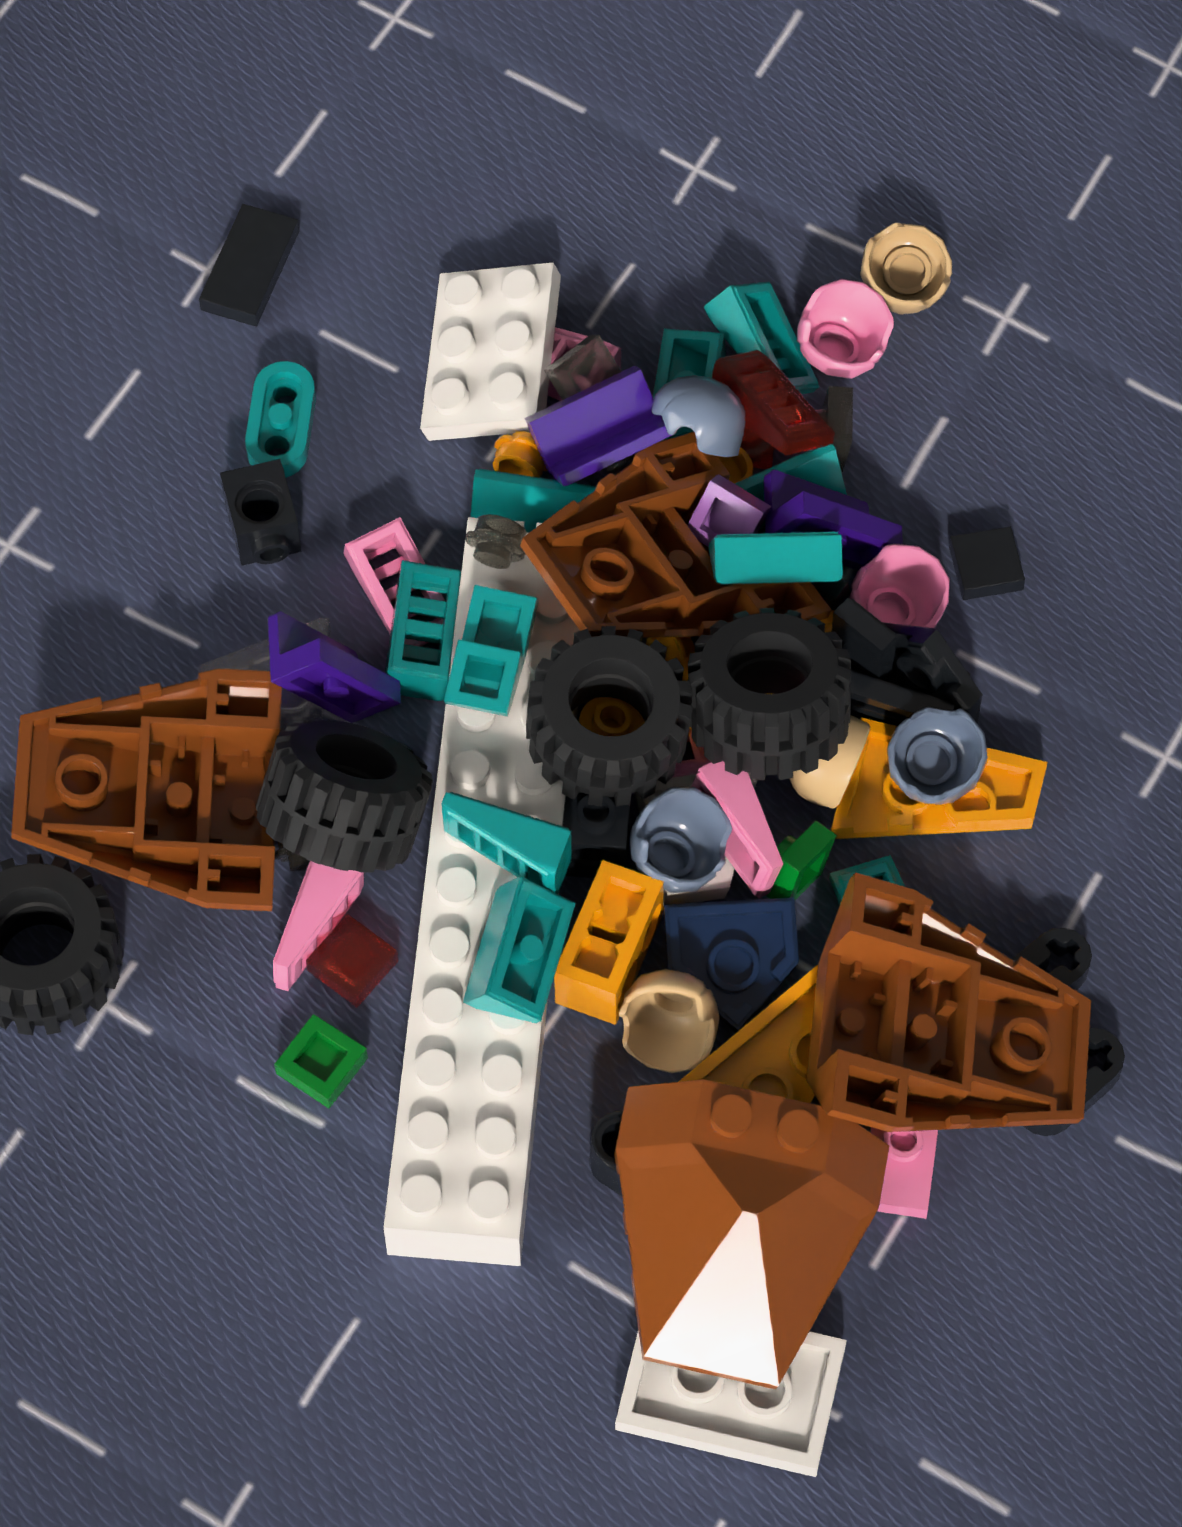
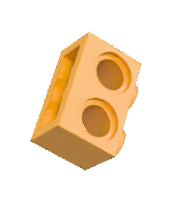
[554,860,664,1025]

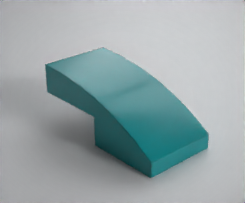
[444,585,539,717]

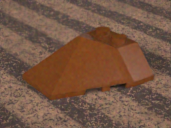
[520,432,831,638]
[11,668,282,911]
[806,872,1091,1132]
[614,1079,890,1389]

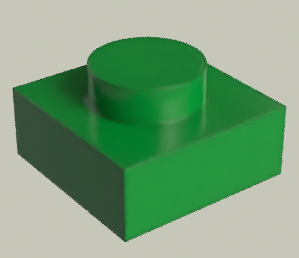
[766,821,837,900]
[274,1014,368,1109]

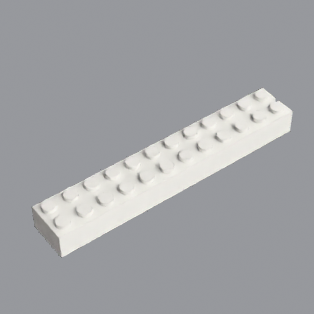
[384,517,580,1266]

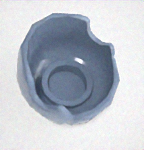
[651,375,745,457]
[887,707,988,805]
[630,787,732,893]

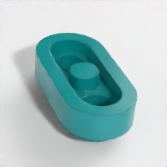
[245,361,316,478]

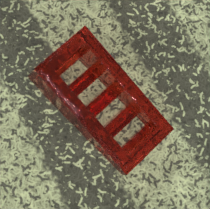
[712,350,835,455]

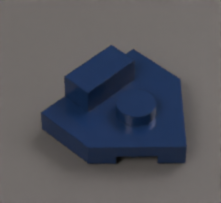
[663,898,799,1033]

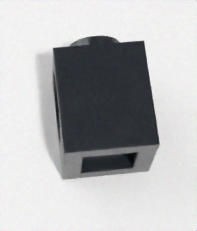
[220,459,301,566]
[563,792,631,878]

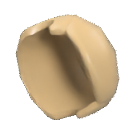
[860,222,952,314]
[790,715,870,808]
[619,969,719,1073]

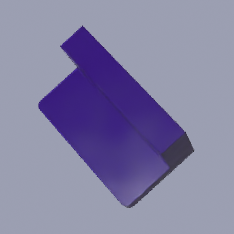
[524,366,672,486]
[764,470,903,570]
[268,611,401,723]

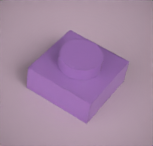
[687,474,771,547]

